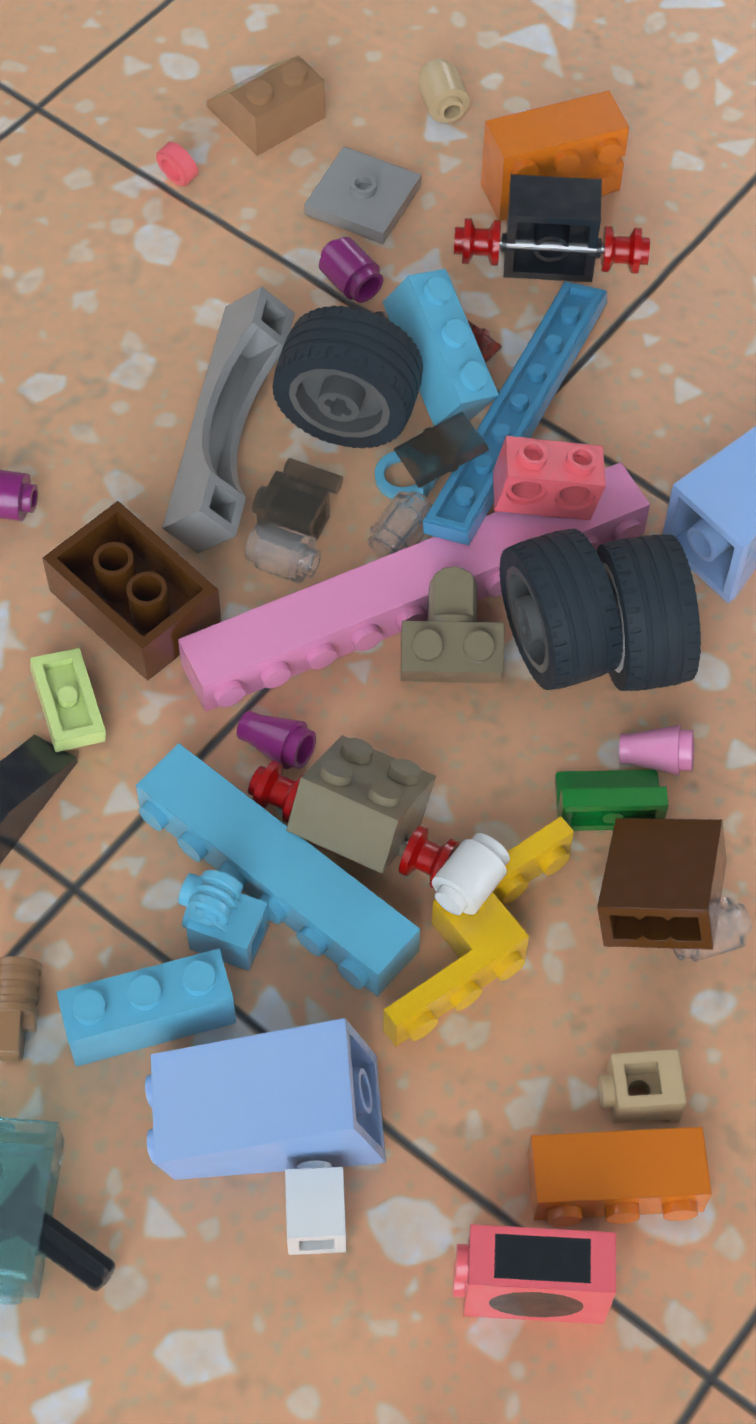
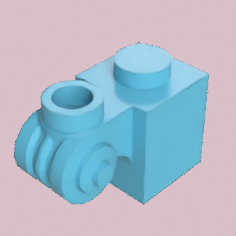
[178,870,270,971]

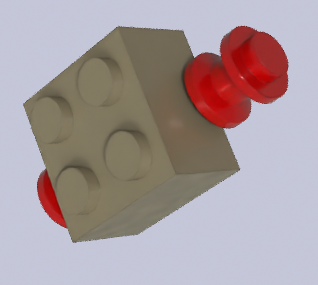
[248,735,460,889]

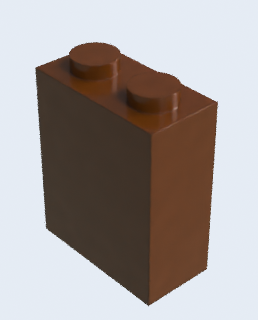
[597,818,727,950]

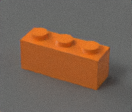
[527,1127,712,1227]

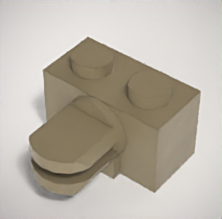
[401,566,504,683]

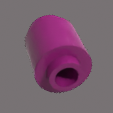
[319,237,383,303]
[0,470,38,521]

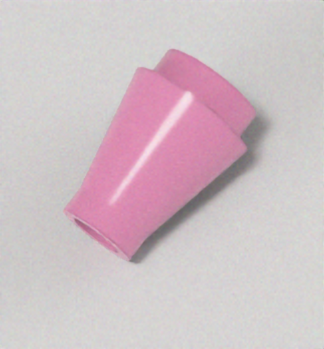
[619,724,694,776]

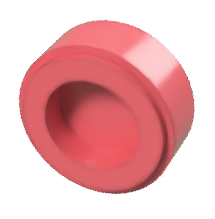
[156,141,198,186]

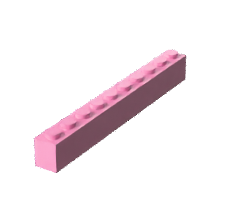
[178,462,650,712]

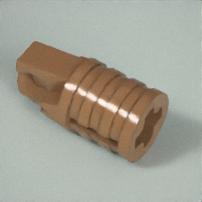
[0,956,42,1062]

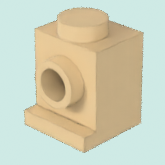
[598,1049,687,1123]

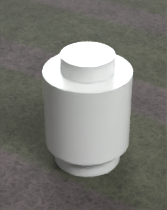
[432,833,510,915]

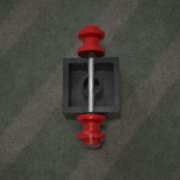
[454,174,650,282]

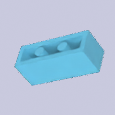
[382,269,499,428]
[56,948,236,1067]

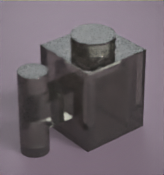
[252,458,343,553]

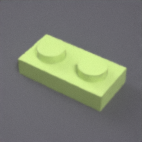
[30,648,106,752]

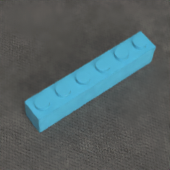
[136,743,420,997]

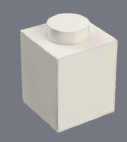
[285,1160,346,1255]

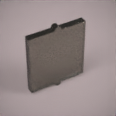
[393,411,489,488]

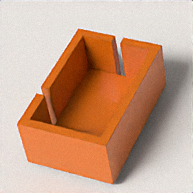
[481,90,629,221]

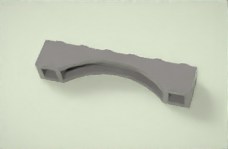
[162,287,295,553]

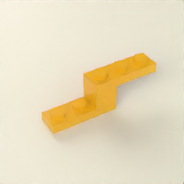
[383,816,574,1047]

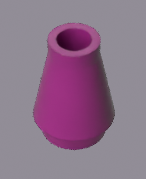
[236,711,316,770]

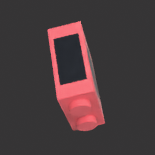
[453,1224,616,1324]

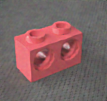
[493,436,606,520]

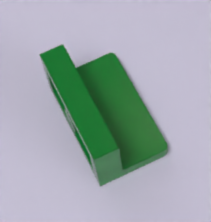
[555,770,669,831]

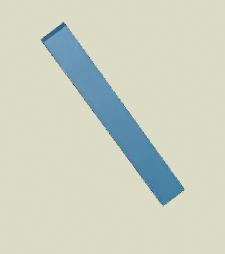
[423,282,607,546]

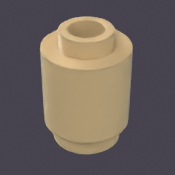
[418,59,470,123]

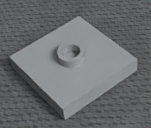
[304,147,421,244]

